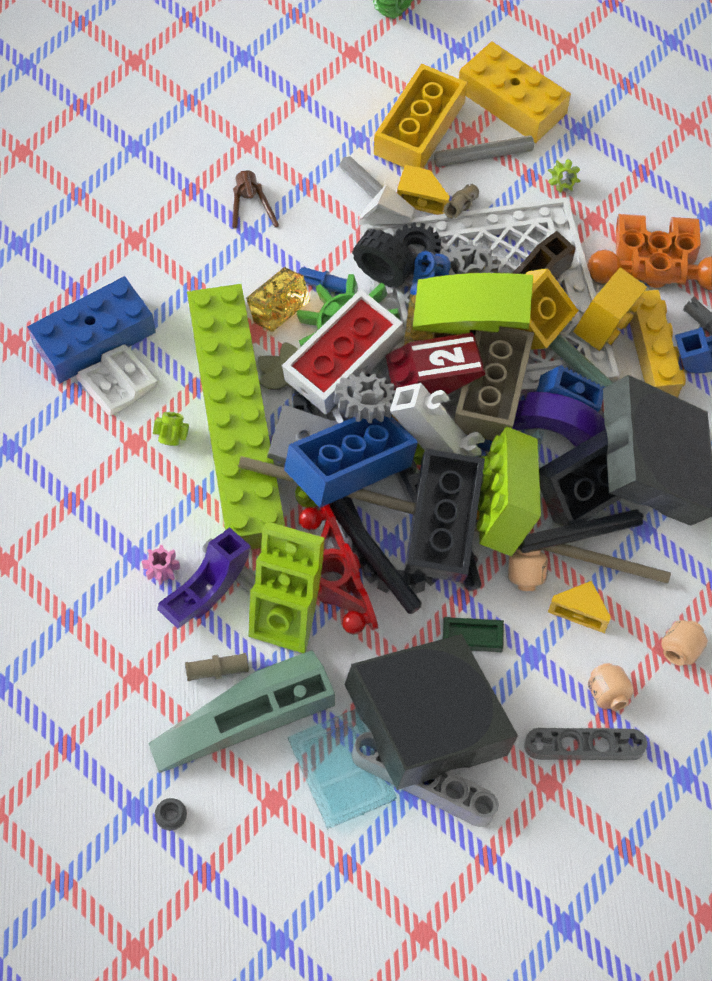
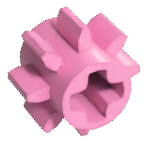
[142,545,180,585]

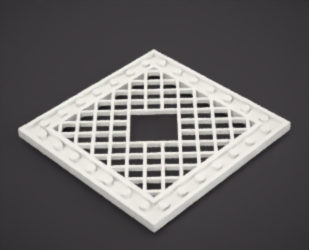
[360,197,620,407]

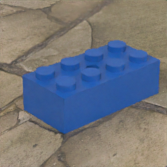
[27,276,156,384]
[284,416,418,508]

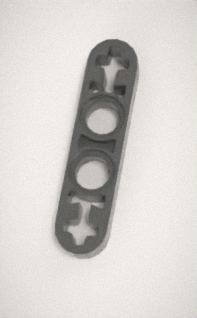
[524,728,648,761]

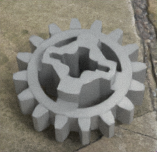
[439,240,499,275]
[334,372,396,423]

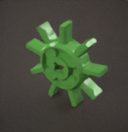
[296,274,401,352]

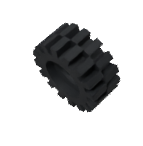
[393,222,441,275]

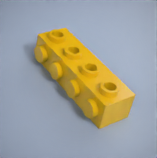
[629,290,686,398]

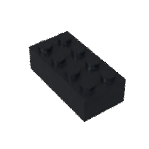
[539,429,621,526]
[404,448,485,583]

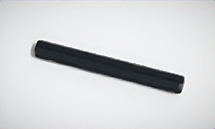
[329,498,422,614]
[518,509,644,553]

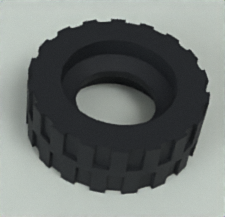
[352,229,415,287]

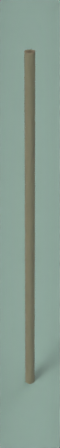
[238,456,671,584]

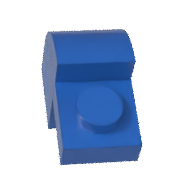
[675,327,712,373]

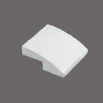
[77,344,158,417]

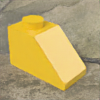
[397,165,450,215]

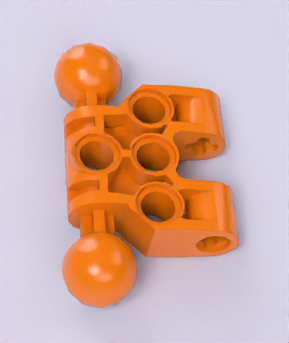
[587,214,712,291]

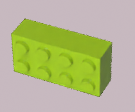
[477,426,541,556]

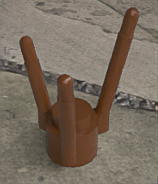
[232,170,279,228]

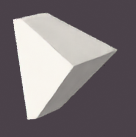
[359,184,415,225]

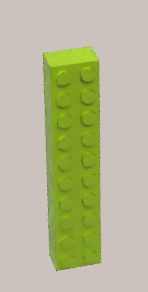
[187,284,285,550]

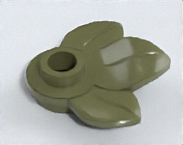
[258,342,298,390]

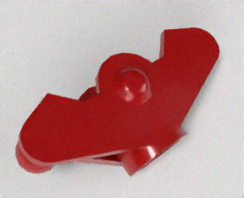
[299,504,378,635]

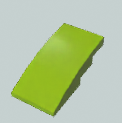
[412,273,533,335]
[248,521,325,653]

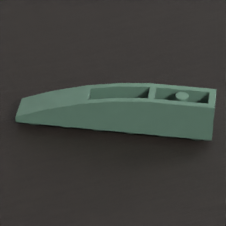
[148,650,335,773]

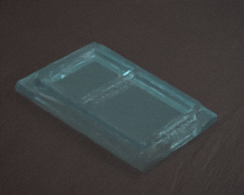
[288,709,397,830]

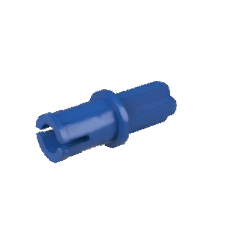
[297,267,347,294]

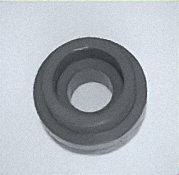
[155,798,187,831]

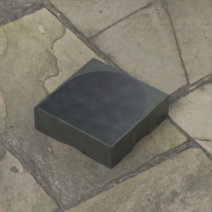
[603,375,712,526]
[344,634,518,790]

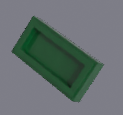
[442,617,504,652]

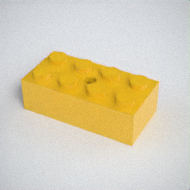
[459,41,571,144]
[374,63,467,168]

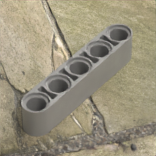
[351,732,499,827]

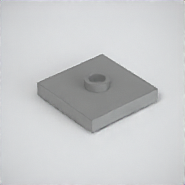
[267,404,338,463]

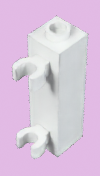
[390,383,485,457]

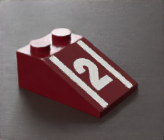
[385,332,486,395]

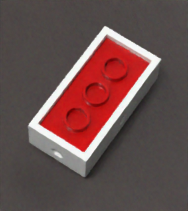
[282,289,403,415]

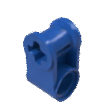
[410,251,451,303]

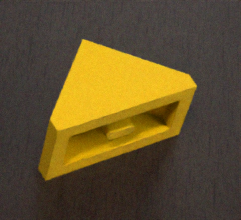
[548,581,611,633]

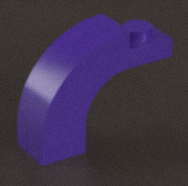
[513,392,606,447]
[157,527,251,629]

